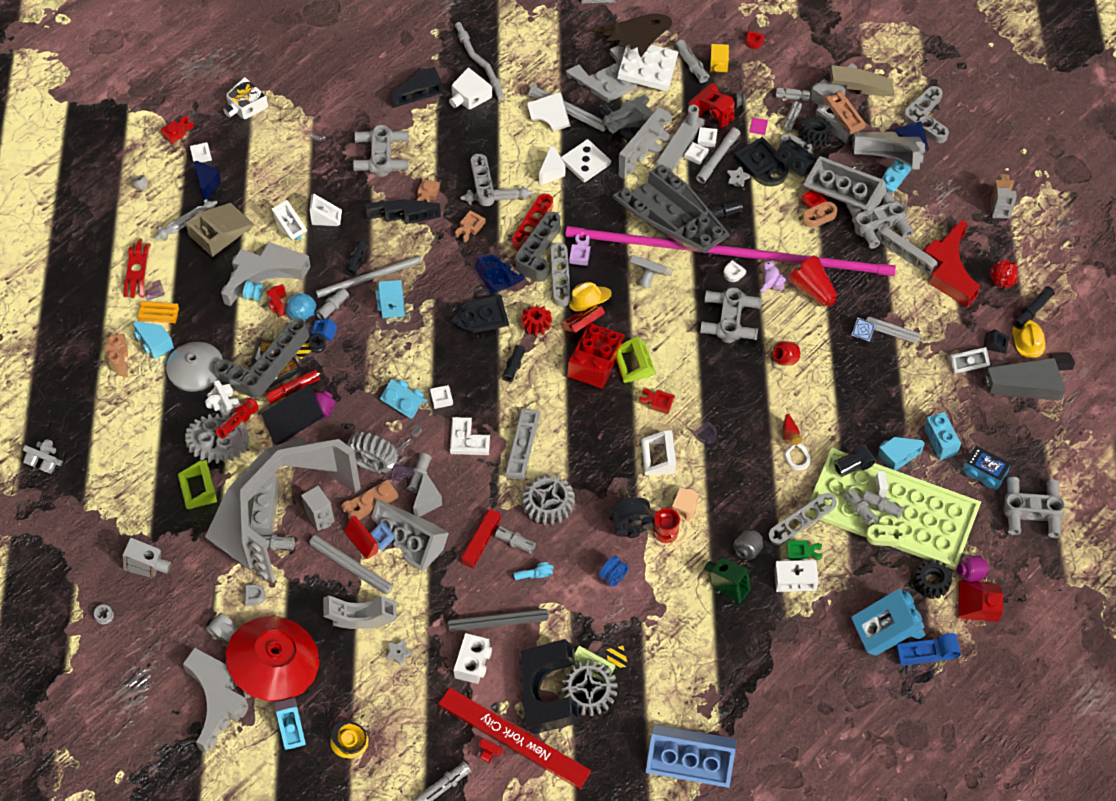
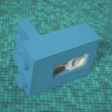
[851,589,926,656]

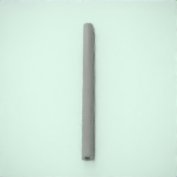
[316,256,422,298]

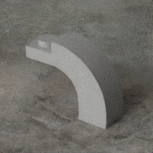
[323,596,397,629]

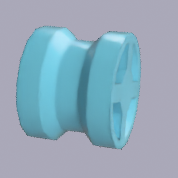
[243,281,263,302]

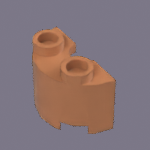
[105,333,128,377]

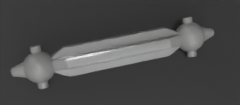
[461,186,533,205]
[155,199,217,241]

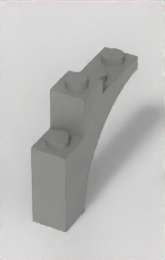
[811,63,859,144]
[852,132,925,169]
[221,242,311,306]
[183,648,248,753]

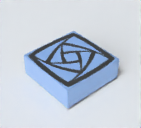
[852,318,876,341]

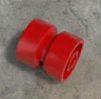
[653,508,680,543]

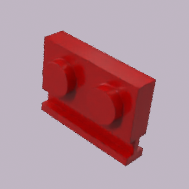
[561,305,605,333]

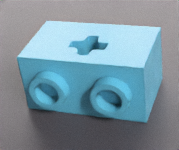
[376,280,405,318]

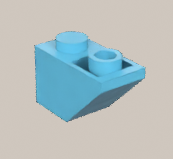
[133,321,174,359]

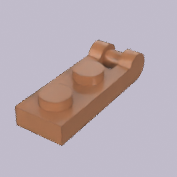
[824,90,866,134]
[341,480,399,520]

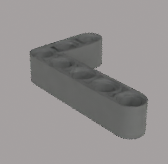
[214,318,310,398]

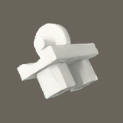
[205,380,240,419]

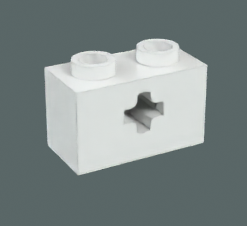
[774,559,818,592]

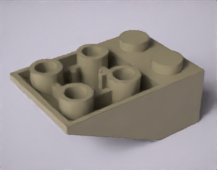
[186,203,254,257]

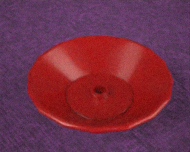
[225,616,320,702]

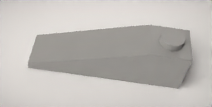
[371,500,449,571]

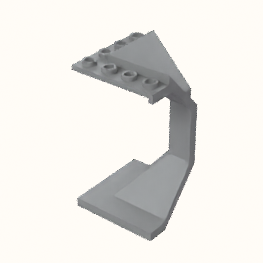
[205,438,361,583]

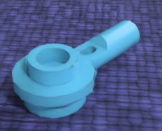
[514,562,554,580]

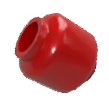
[772,341,801,366]

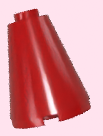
[788,255,838,307]

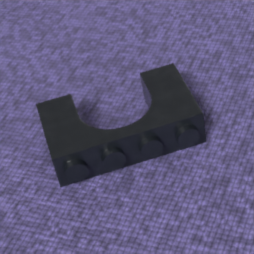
[519,639,580,734]

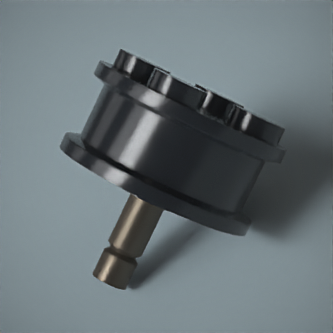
[607,488,654,538]

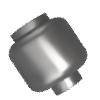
[734,530,763,560]

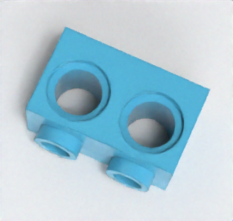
[924,412,961,460]

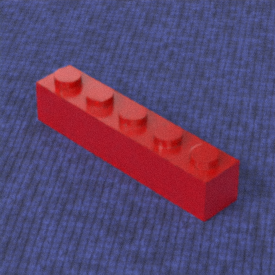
[461,509,501,569]

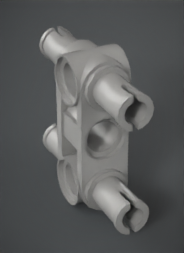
[354,125,409,177]
[846,190,914,249]
[700,288,762,343]
[1003,477,1065,538]

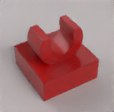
[479,738,505,763]

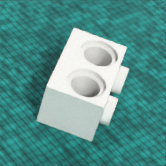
[454,633,492,684]

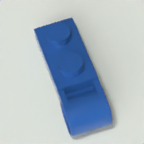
[896,633,961,666]

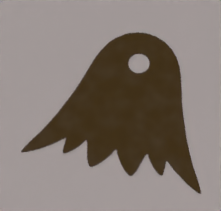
[584,14,672,57]

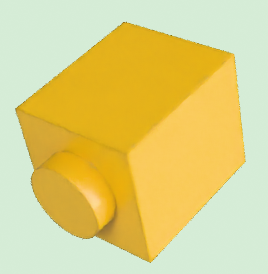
[710,44,729,72]

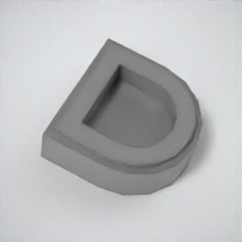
[245,584,266,606]

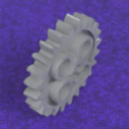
[185,414,249,463]

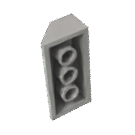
[803,156,886,211]

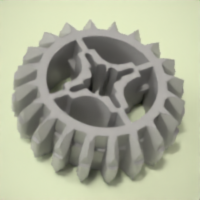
[347,432,398,473]
[522,474,575,526]
[561,659,618,716]

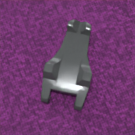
[602,95,653,133]

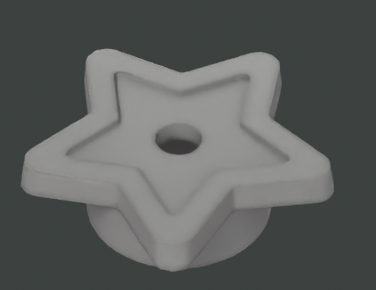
[727,167,750,187]
[386,640,413,665]

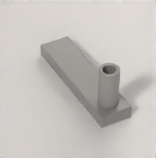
[656,105,704,172]

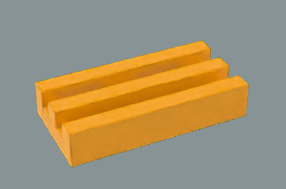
[138,301,179,323]

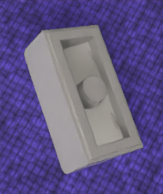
[947,347,990,374]

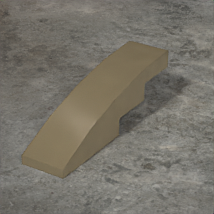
[829,65,894,97]

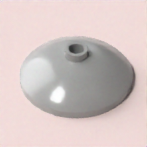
[166,342,223,392]

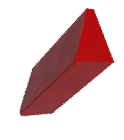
[345,515,379,559]

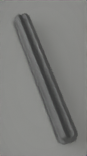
[448,609,549,632]

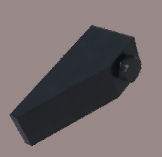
[391,67,443,108]

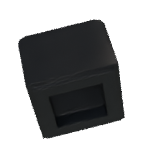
[983,329,1009,354]
[1051,352,1075,371]

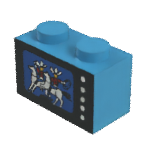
[962,445,1011,490]

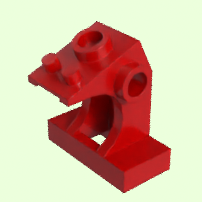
[688,83,735,128]

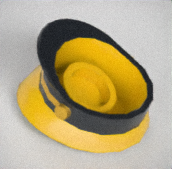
[330,721,369,758]

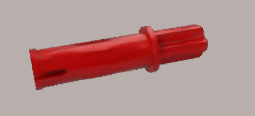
[266,369,320,403]

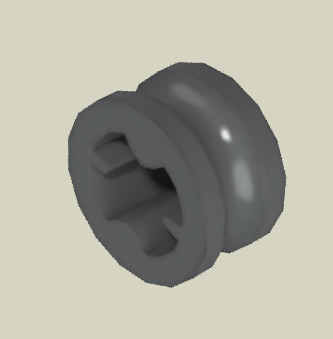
[735,92,746,108]

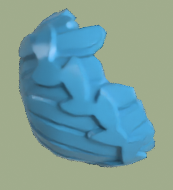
[286,293,317,321]

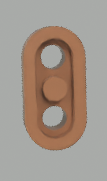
[803,202,837,228]

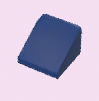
[310,318,337,341]

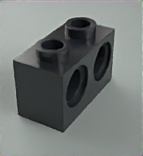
[774,139,818,177]

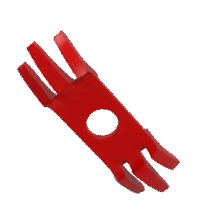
[124,239,151,298]

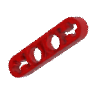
[512,193,553,251]

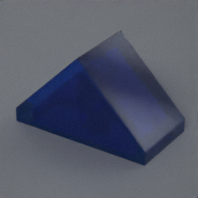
[895,121,929,152]
[194,161,221,200]

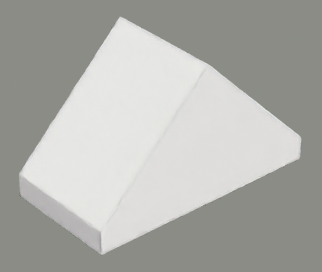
[539,146,565,185]
[309,194,342,226]
[272,200,307,240]

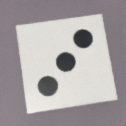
[561,139,611,183]

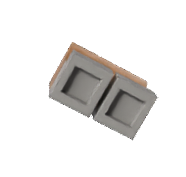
[991,174,1017,218]

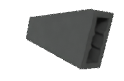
[983,358,1065,401]

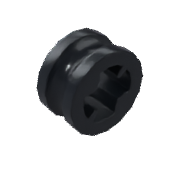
[309,334,326,353]

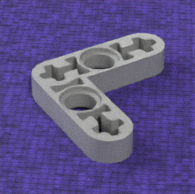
[904,86,949,143]

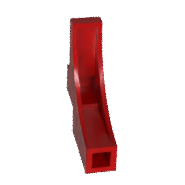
[923,220,981,308]

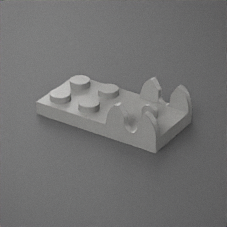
[619,107,672,179]

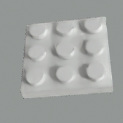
[617,44,678,92]

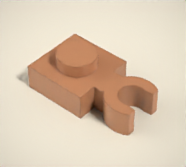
[417,179,440,202]
[455,210,485,242]

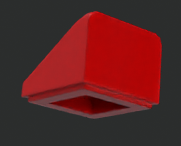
[783,414,800,440]

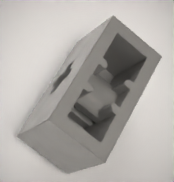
[301,485,335,531]

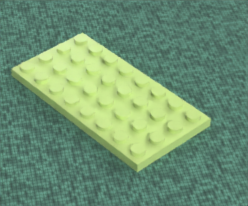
[805,448,981,570]

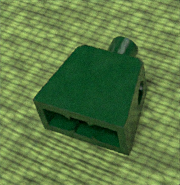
[704,558,751,604]

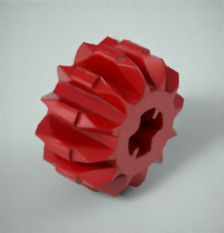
[520,304,552,336]

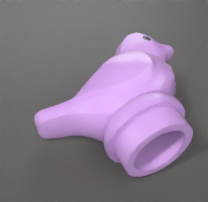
[759,260,787,294]

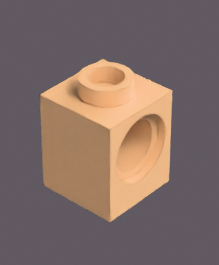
[672,487,699,522]

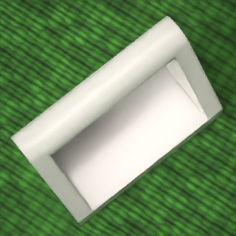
[641,430,676,476]

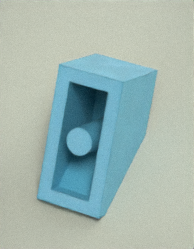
[877,437,925,471]
[275,698,306,750]

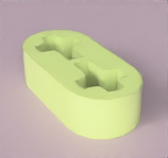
[866,525,906,546]

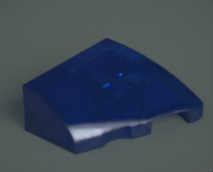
[475,254,525,294]

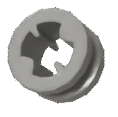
[94,604,114,624]

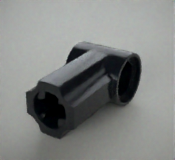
[833,444,876,477]

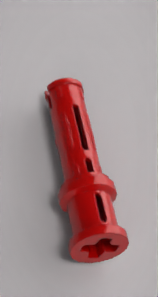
[216,398,259,439]

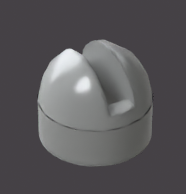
[132,175,148,190]

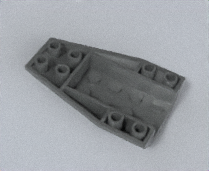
[613,164,730,253]

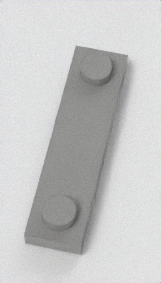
[505,408,540,481]

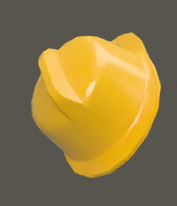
[569,282,612,311]
[1012,320,1045,358]

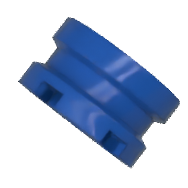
[599,555,629,587]

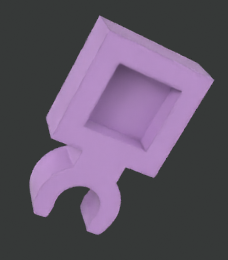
[569,234,590,266]

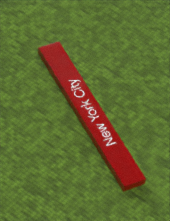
[439,688,591,790]

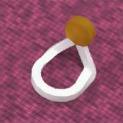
[784,434,811,471]

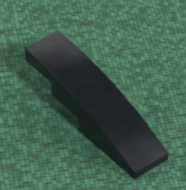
[364,200,441,224]

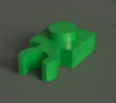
[787,541,822,561]

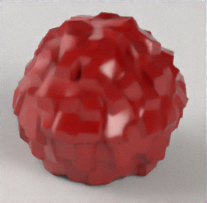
[989,260,1019,288]

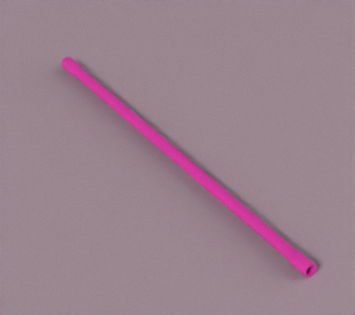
[566,226,896,276]

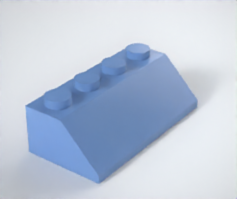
[646,724,737,788]

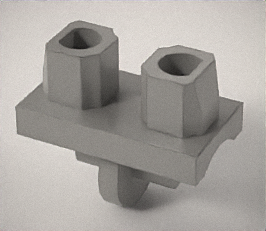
[23,439,62,474]

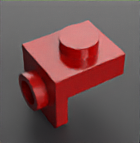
[266,284,286,318]

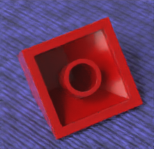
[958,580,1003,622]

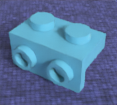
[880,160,911,193]
[380,379,428,419]

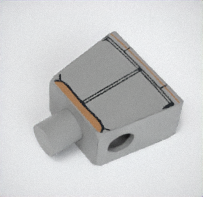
[123,538,171,578]

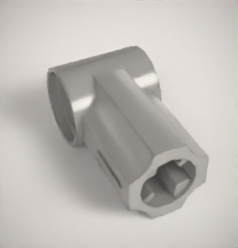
[206,613,238,644]

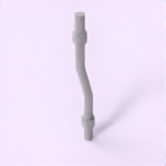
[455,22,505,100]

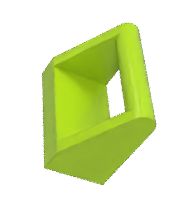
[616,336,656,383]
[178,460,217,509]

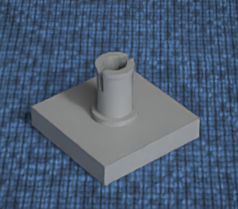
[630,255,674,288]

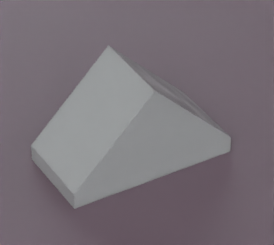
[413,474,442,517]

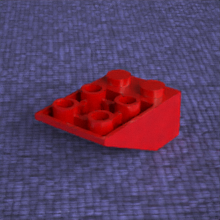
[567,323,624,389]

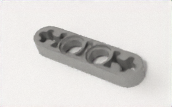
[471,154,494,206]
[876,226,938,275]
[551,242,570,307]
[769,493,836,545]

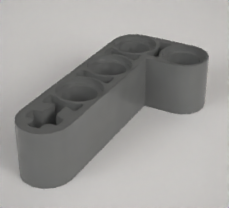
[516,212,561,282]

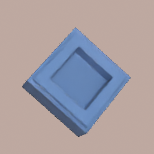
[370,522,396,551]

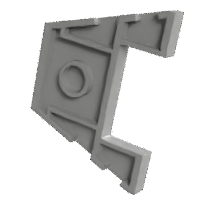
[566,45,637,103]

